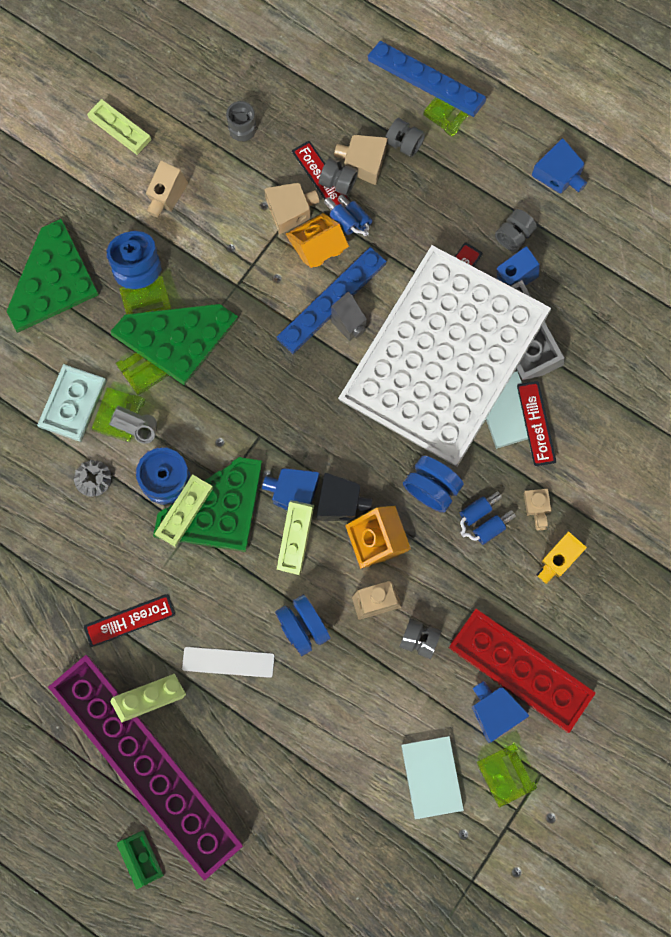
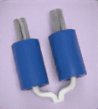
[324,195,372,236]
[459,492,516,545]

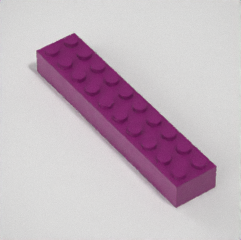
[48,655,245,881]

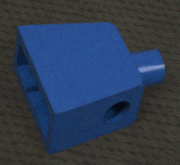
[532,138,587,193]
[495,246,539,286]
[262,469,319,511]
[472,681,529,743]

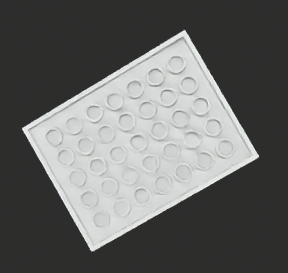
[338,245,551,467]

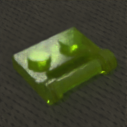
[423,97,468,137]
[119,276,172,314]
[115,353,169,396]
[91,387,146,442]
[476,743,537,808]

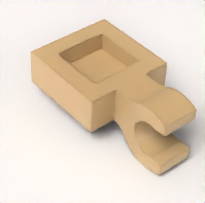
[524,489,551,531]

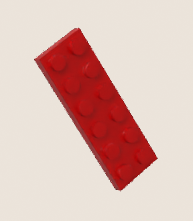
[448,609,596,733]

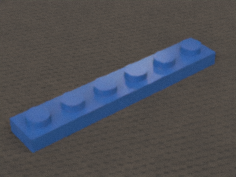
[368,41,486,117]
[277,247,386,354]

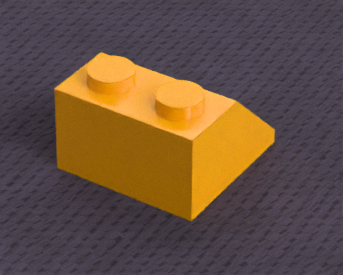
[286,213,349,268]
[345,506,411,569]

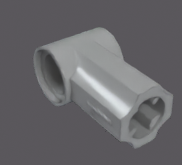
[109,406,157,444]

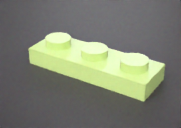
[87,99,151,155]
[155,474,213,548]
[277,500,314,575]
[110,674,186,722]

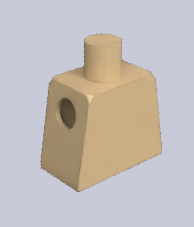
[334,135,388,185]
[146,161,188,218]
[264,183,319,235]
[352,581,401,620]

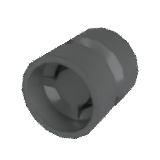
[226,101,256,142]
[386,117,425,158]
[319,157,358,196]
[495,209,537,252]
[399,618,442,660]

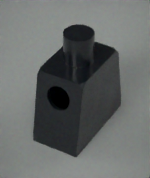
[317,473,373,521]

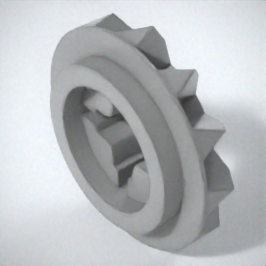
[73,460,111,497]

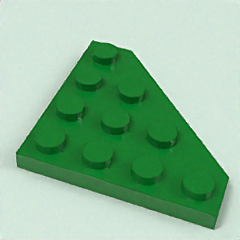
[7,219,99,333]
[111,304,238,386]
[153,457,262,552]

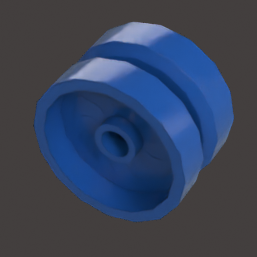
[106,231,162,289]
[136,448,191,505]
[403,456,464,513]
[275,594,331,657]

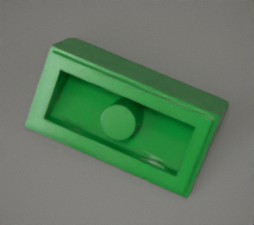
[117,830,164,889]

